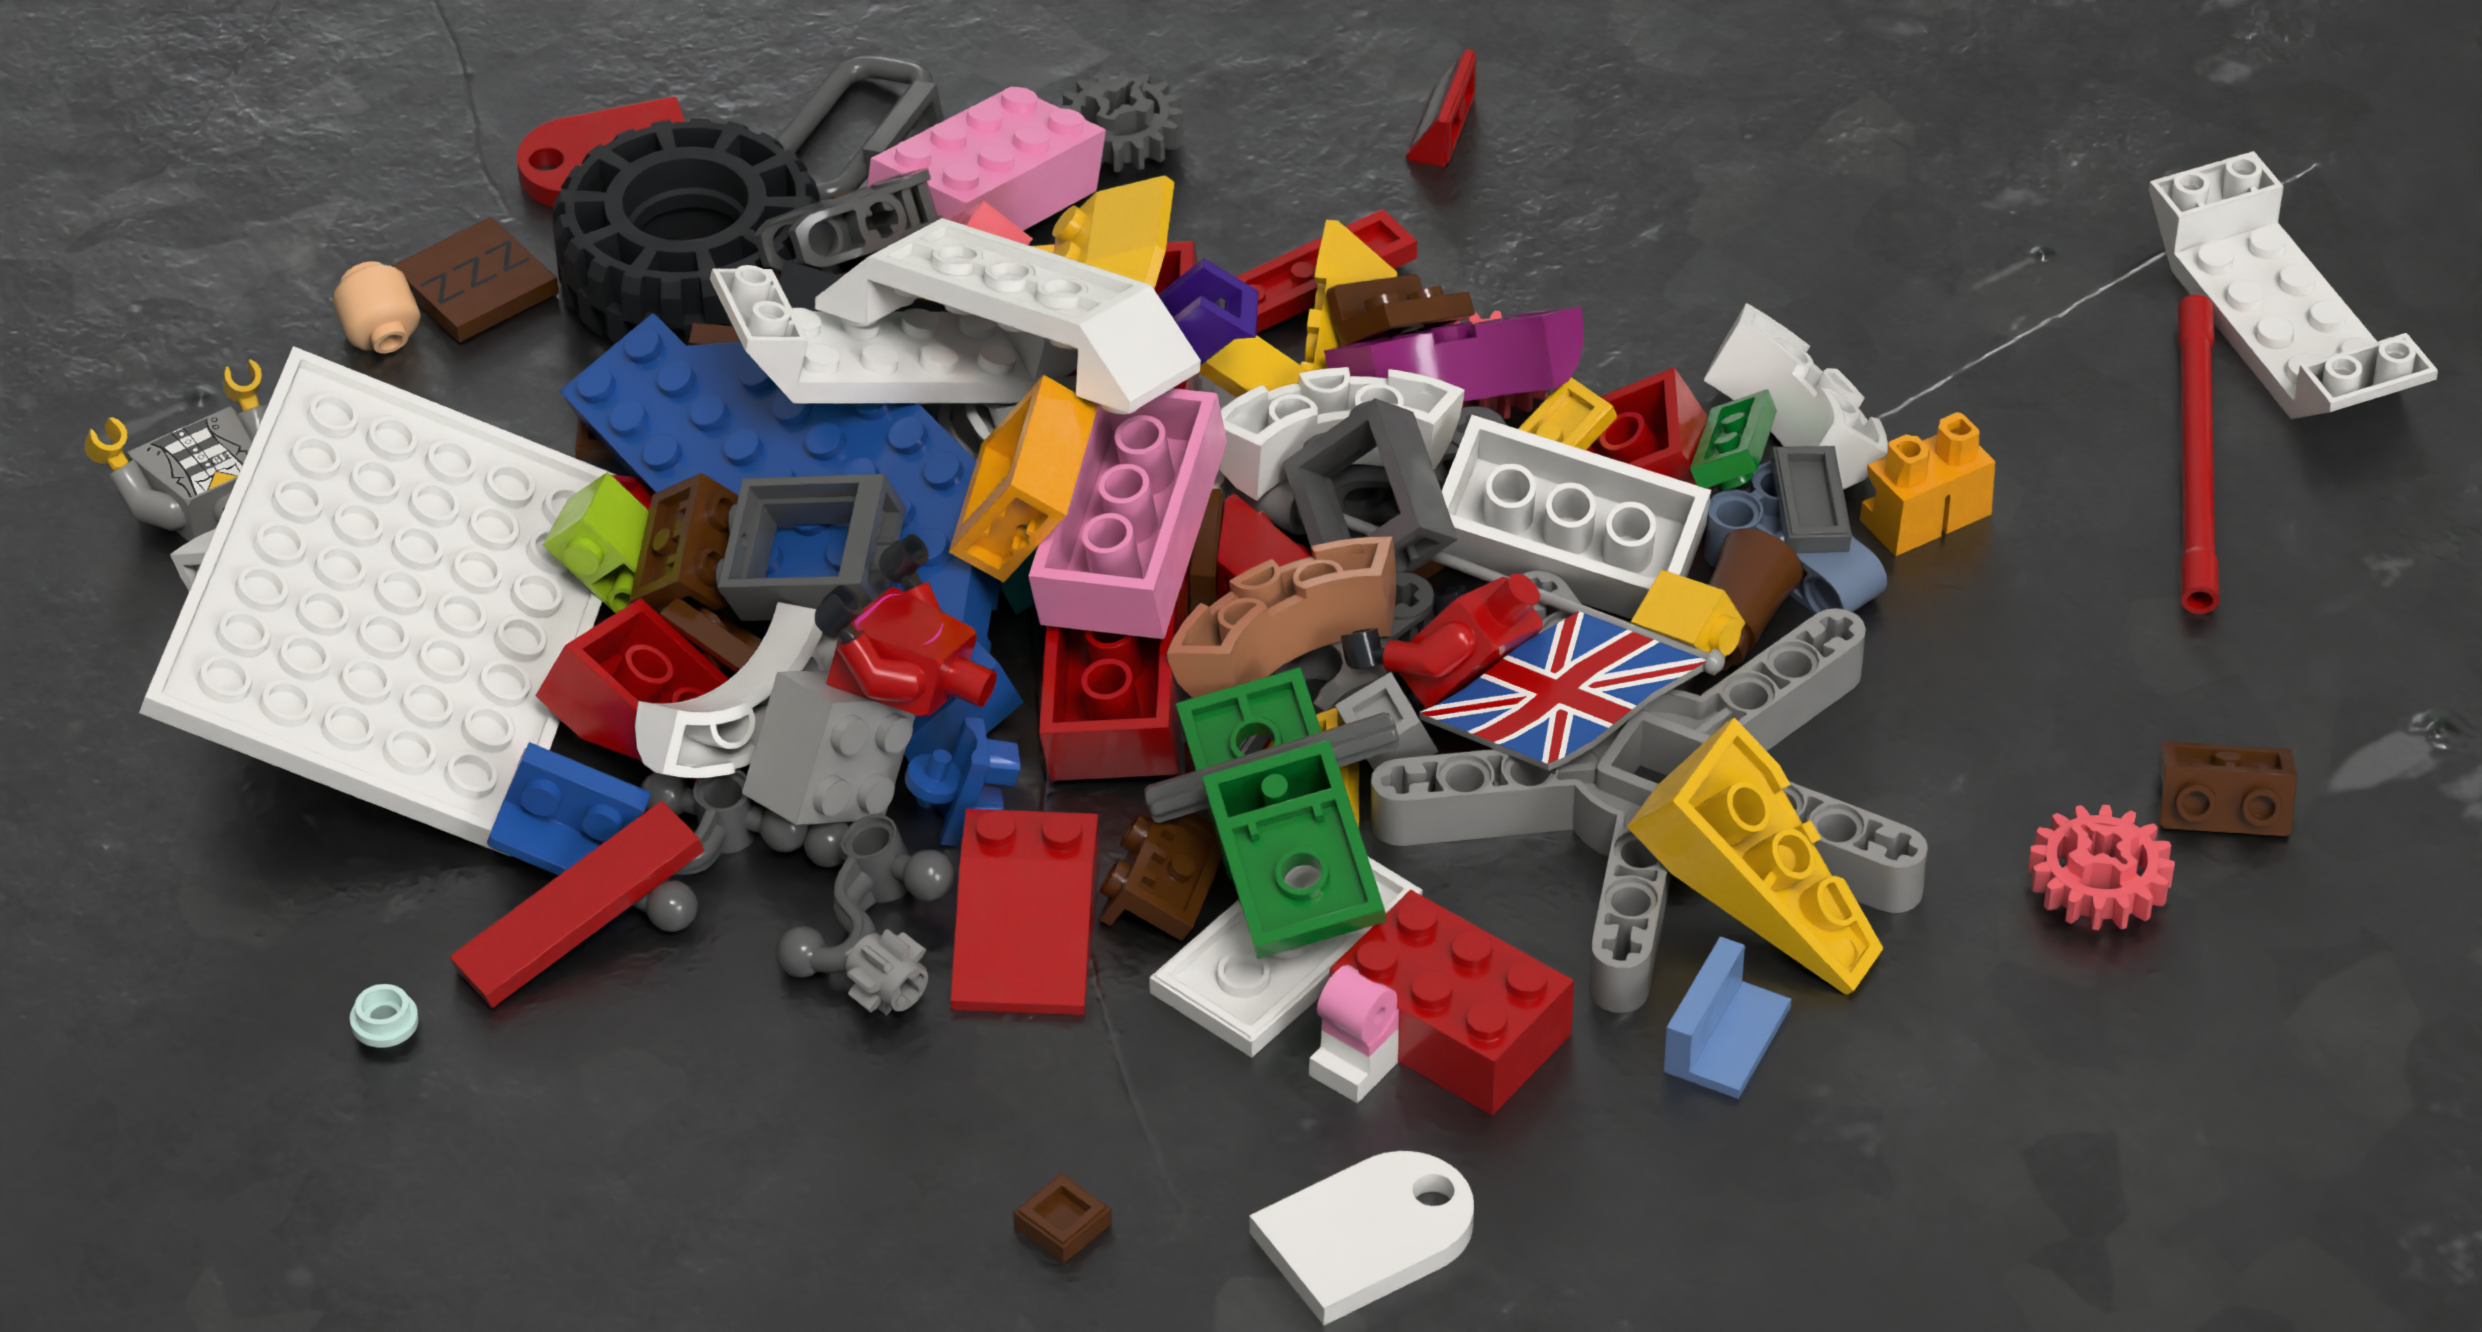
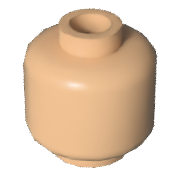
[332,261,421,353]

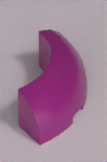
[1324,306,1584,402]

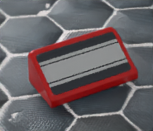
[1405,49,1477,167]

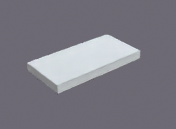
[1149,857,1423,1058]

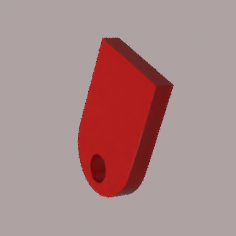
[517,96,685,207]

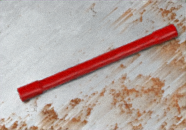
[2177,294,2219,614]

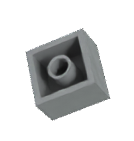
[742,670,916,825]

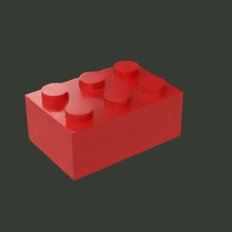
[1329,889,1574,1116]

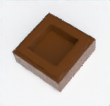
[1013,1173,1112,1264]

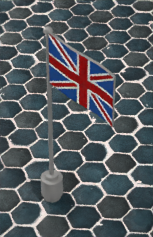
[1233,479,1725,771]

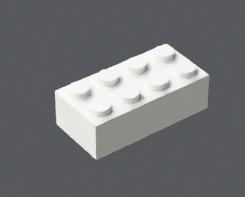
[1442,415,1711,619]

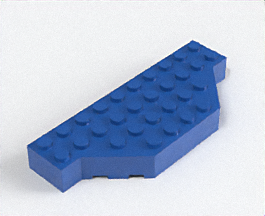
[559,313,1024,766]

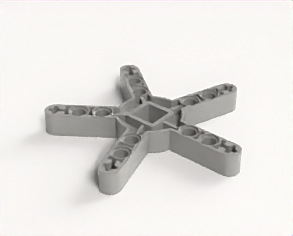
[1370,570,1928,1013]

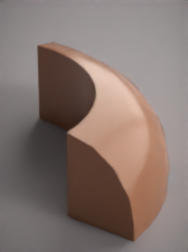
[1167,536,1396,698]

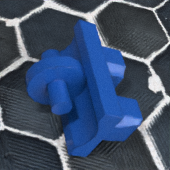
[905,717,1021,847]

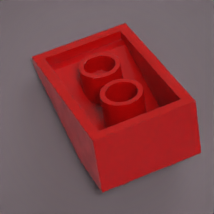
[1586,367,1713,499]
[535,598,729,781]
[950,809,1100,1015]

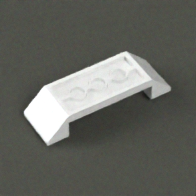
[2149,151,2438,419]
[815,218,1201,414]
[710,265,1078,403]

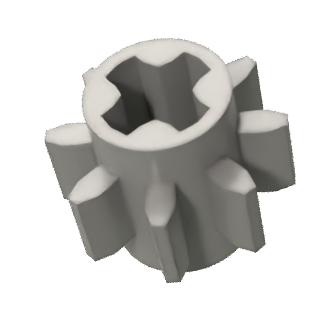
[846,929,928,1015]

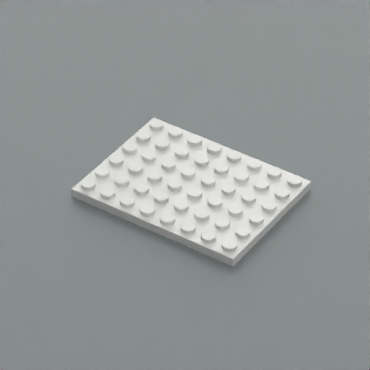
[139,346,616,857]

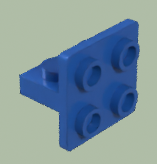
[487,742,651,875]

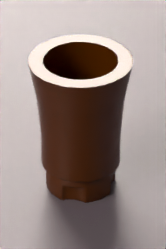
[1708,528,1803,671]

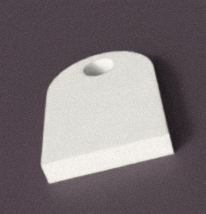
[1250,1151,1474,1326]

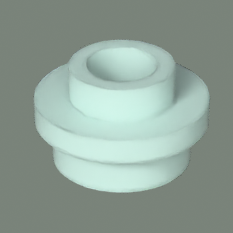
[350,984,419,1047]

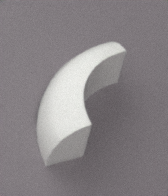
[1703,303,1888,489]
[1219,367,1465,501]
[635,602,838,778]

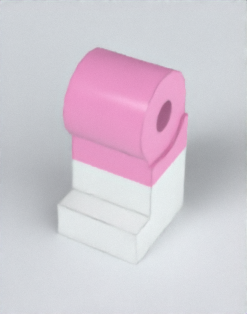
[1309,965,1399,1104]

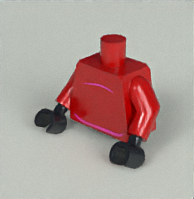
[814,534,997,716]
[1341,573,1543,709]

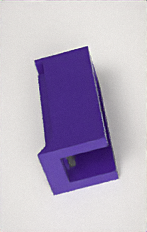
[1158,258,1259,366]

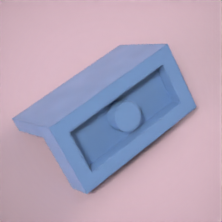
[1664,936,1792,1099]

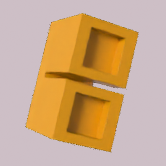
[1860,412,1995,557]

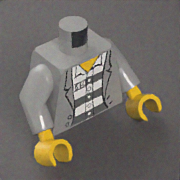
[85,359,267,541]

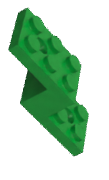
[1175,667,1387,959]

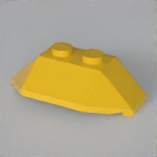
[1052,175,1175,352]

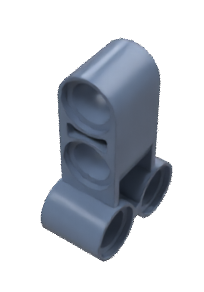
[1703,461,1887,614]

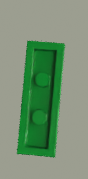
[1690,389,1777,490]

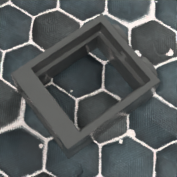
[1282,398,1458,573]
[716,474,906,621]

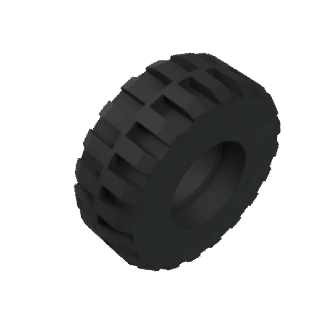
[552,118,822,346]

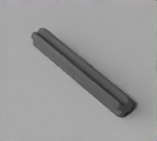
[1144,712,1399,823]

